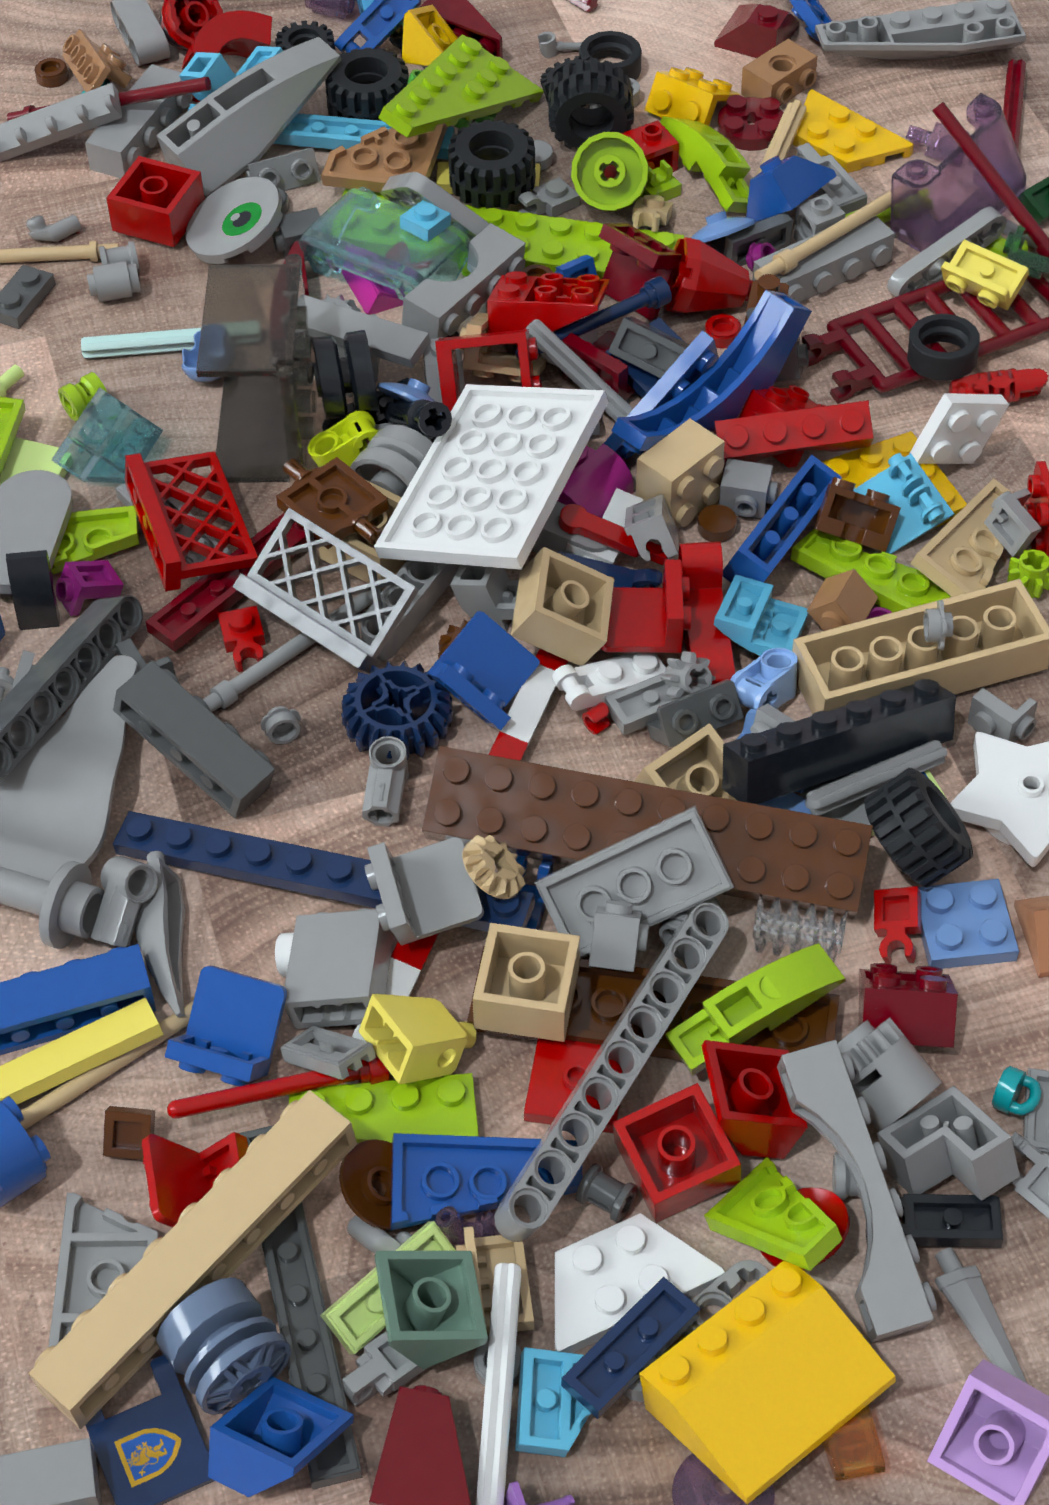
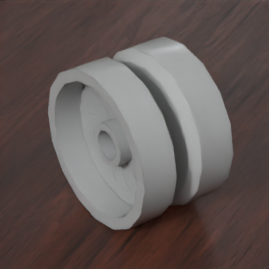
[350,425,433,497]

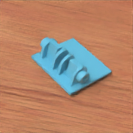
[854,453,954,554]

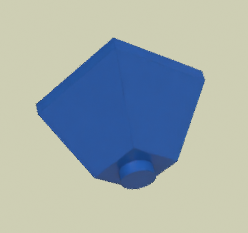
[746,155,837,222]
[208,1376,354,1497]

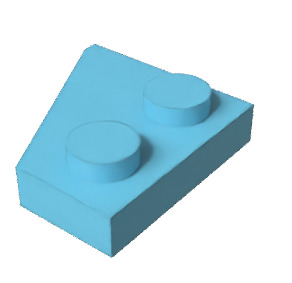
[515,1347,591,1457]

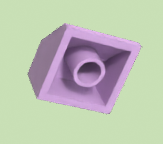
[927,1359,1049,1505]

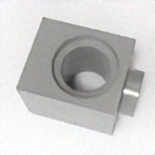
[793,194,846,242]

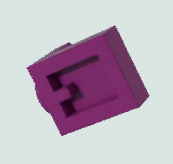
[56,560,124,616]

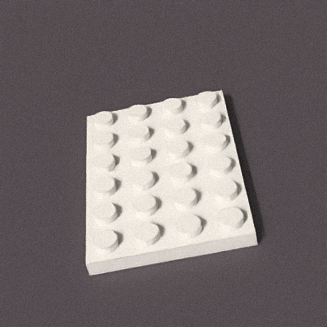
[374,384,608,570]

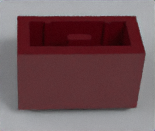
[858,963,958,1048]

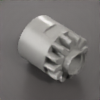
[837,1017,942,1131]

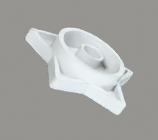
[950,732,1049,867]

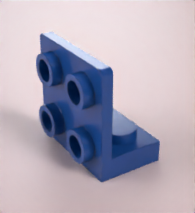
[427,611,540,730]

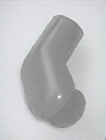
[26,214,81,242]

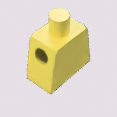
[358,994,476,1084]

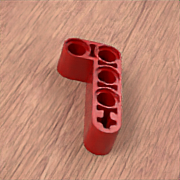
[678,541,735,685]

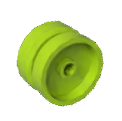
[571,132,649,211]

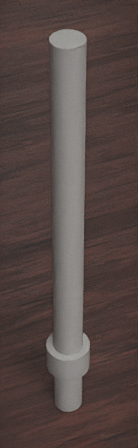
[203,588,382,713]

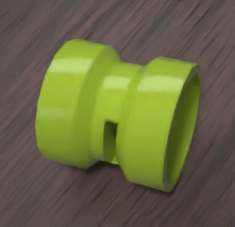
[58,372,110,422]

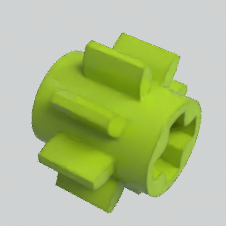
[1007,549,1049,599]

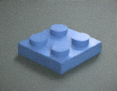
[918,879,1019,969]

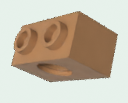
[741,39,818,106]

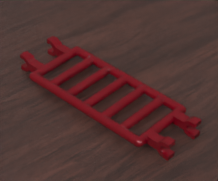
[802,253,1049,404]

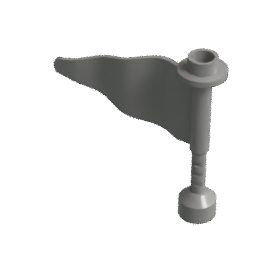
[0,655,139,949]

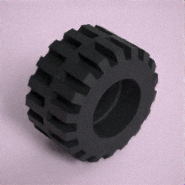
[325,47,409,121]
[548,58,634,150]
[448,120,536,209]
[864,767,973,887]

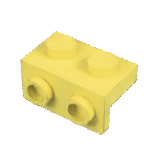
[941,239,1029,311]

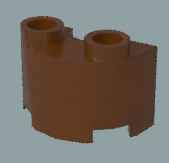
[813,477,901,552]

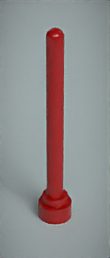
[167,1054,389,1119]

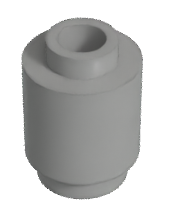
[87,261,141,302]

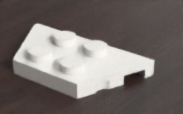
[555,1213,725,1353]

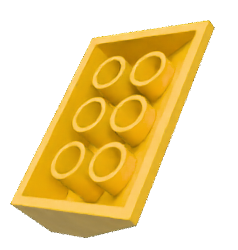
[639,1261,896,1505]

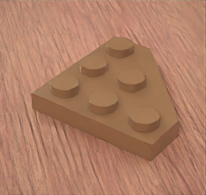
[321,123,448,192]

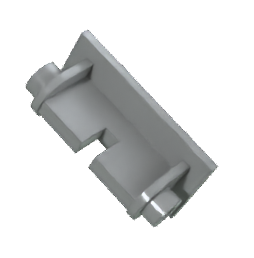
[245,147,320,191]

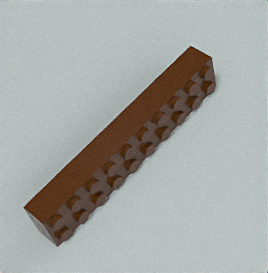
[422,746,873,919]

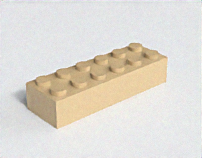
[792,579,1049,714]

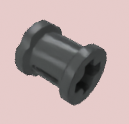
[575,1163,638,1223]

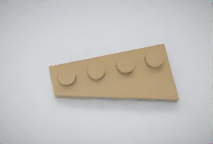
[910,478,1012,597]

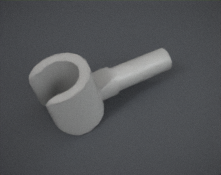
[538,32,582,58]

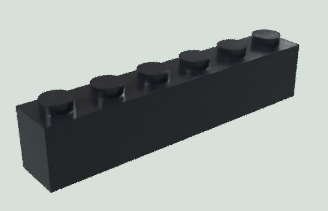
[722,679,956,804]

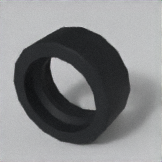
[579,31,642,80]
[907,314,980,381]

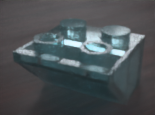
[52,387,163,483]

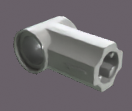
[362,736,409,827]
[90,856,158,947]

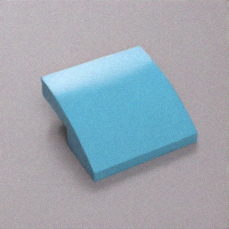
[713,574,809,656]

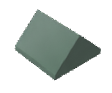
[374,1251,488,1370]

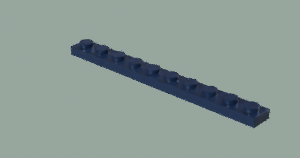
[112,811,535,932]

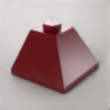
[714,4,799,58]

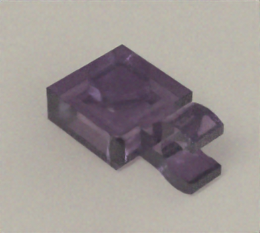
[906,122,970,167]

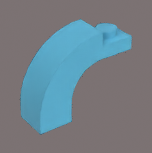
[179,46,283,101]

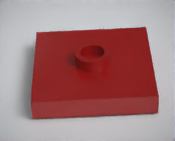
[524,1038,622,1134]

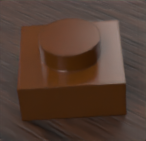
[103,1106,155,1160]

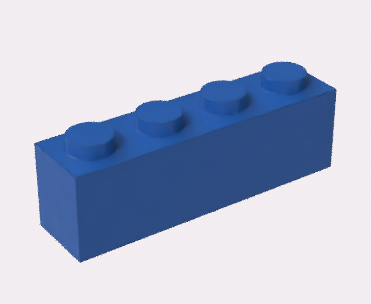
[723,454,843,583]
[0,944,157,1055]

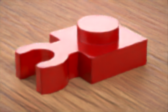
[217,605,266,672]
[874,886,922,964]

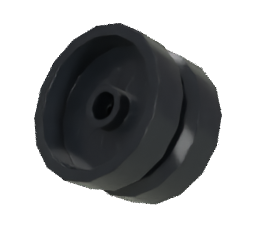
[312,330,379,421]

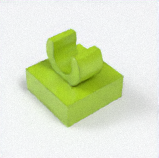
[642,159,682,201]

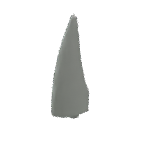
[128,851,186,1018]

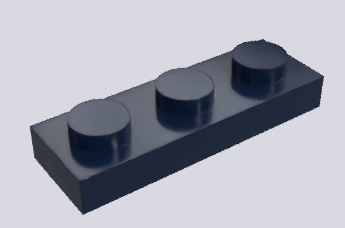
[561,1276,700,1419]

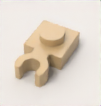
[632,195,673,232]

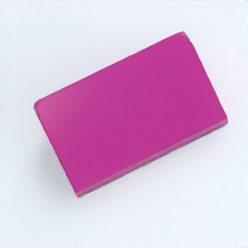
[342,251,405,315]

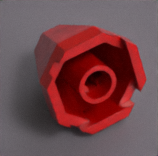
[664,237,753,313]

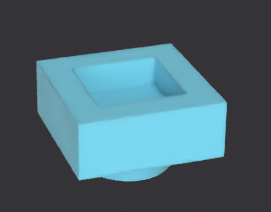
[400,200,451,242]

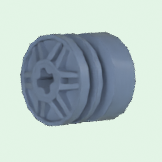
[156,1277,291,1415]

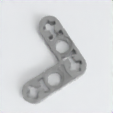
[380,172,489,241]

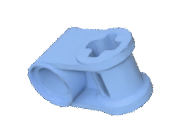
[730,648,798,710]

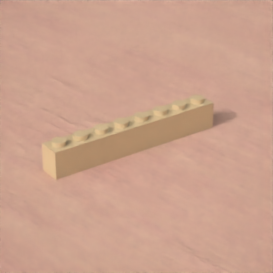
[28,1090,357,1430]

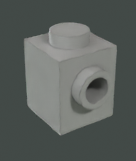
[719,458,778,519]
[589,900,649,972]

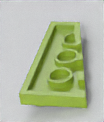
[790,529,951,612]
[289,1073,479,1143]

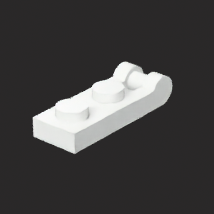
[552,652,666,711]

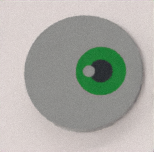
[186,177,283,264]

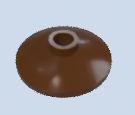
[339,1139,402,1230]

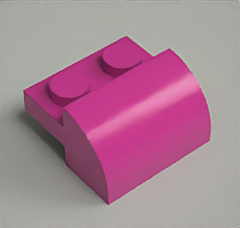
[557,443,634,518]

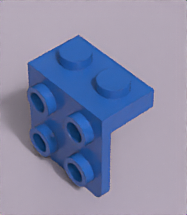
[165,965,287,1086]

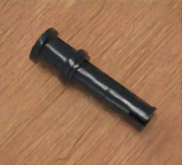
[384,399,452,437]

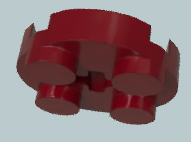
[717,95,784,151]

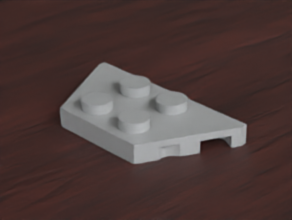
[48,1193,160,1347]

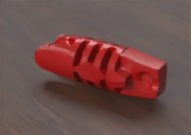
[949,368,1049,402]

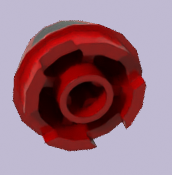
[159,0,223,50]

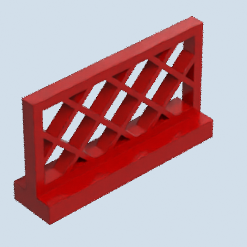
[125,451,258,592]

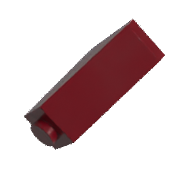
[369,1385,471,1505]

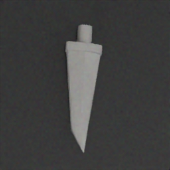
[935,1247,1027,1383]

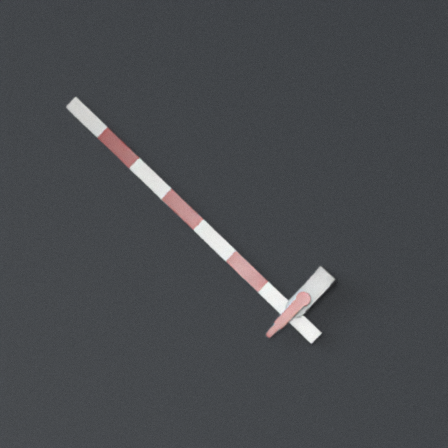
[352,488,668,1041]

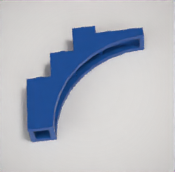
[611,290,812,454]

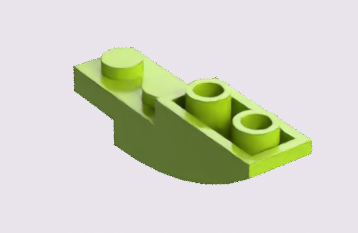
[660,116,751,213]
[666,943,846,1076]

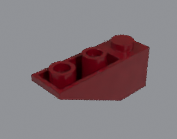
[420,0,503,58]

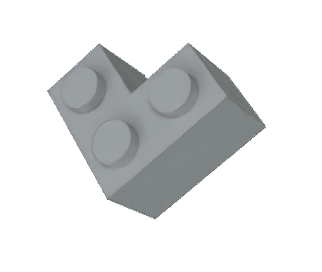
[877,1086,1020,1201]

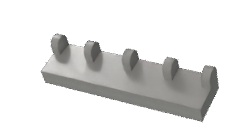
[0,83,123,162]

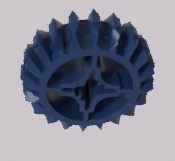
[341,659,453,760]

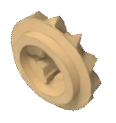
[462,835,526,899]

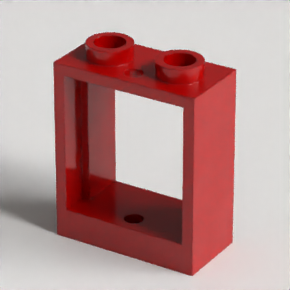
[435,329,542,412]

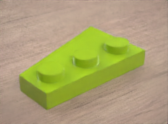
[704,1157,842,1271]

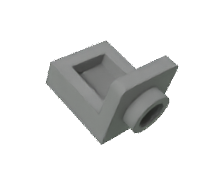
[967,688,1038,743]

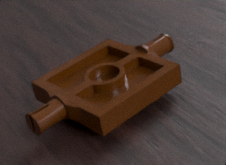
[276,457,389,549]

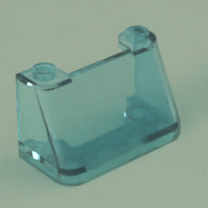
[298,187,471,300]

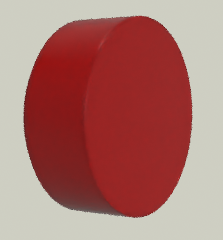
[705,314,741,348]

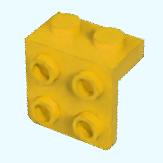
[644,67,740,126]

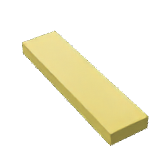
[0,997,164,1105]

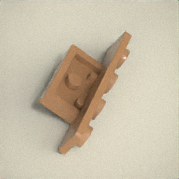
[62,29,132,92]

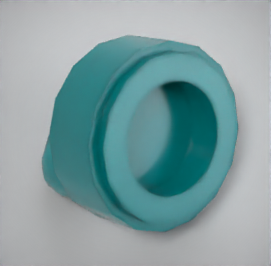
[992,1066,1042,1115]

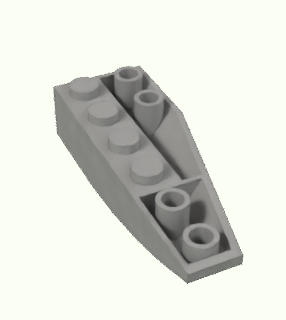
[815,0,1026,60]
[156,37,341,198]

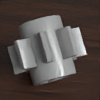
[661,651,715,698]

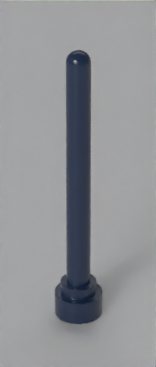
[515,276,672,360]

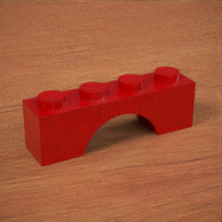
[714,400,874,467]

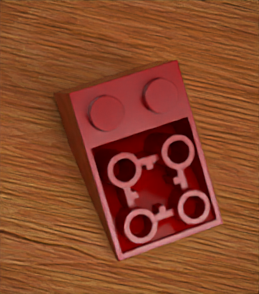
[487,271,610,344]

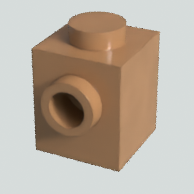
[807,569,878,631]

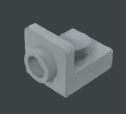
[984,488,1042,557]

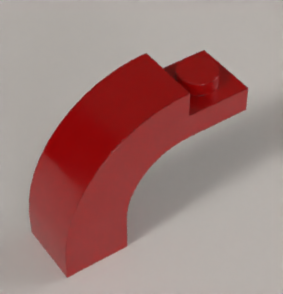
[182,10,272,103]

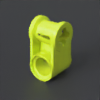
[307,410,379,467]

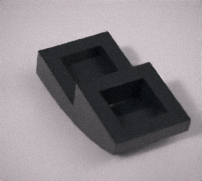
[6,550,60,630]

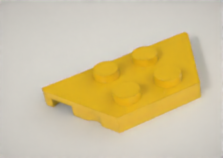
[793,89,914,173]

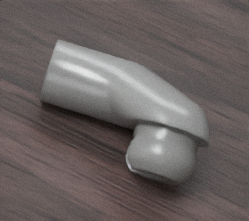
[347,1215,412,1253]

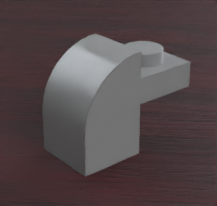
[450,565,519,631]

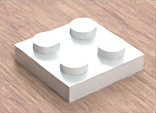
[909,393,1010,464]

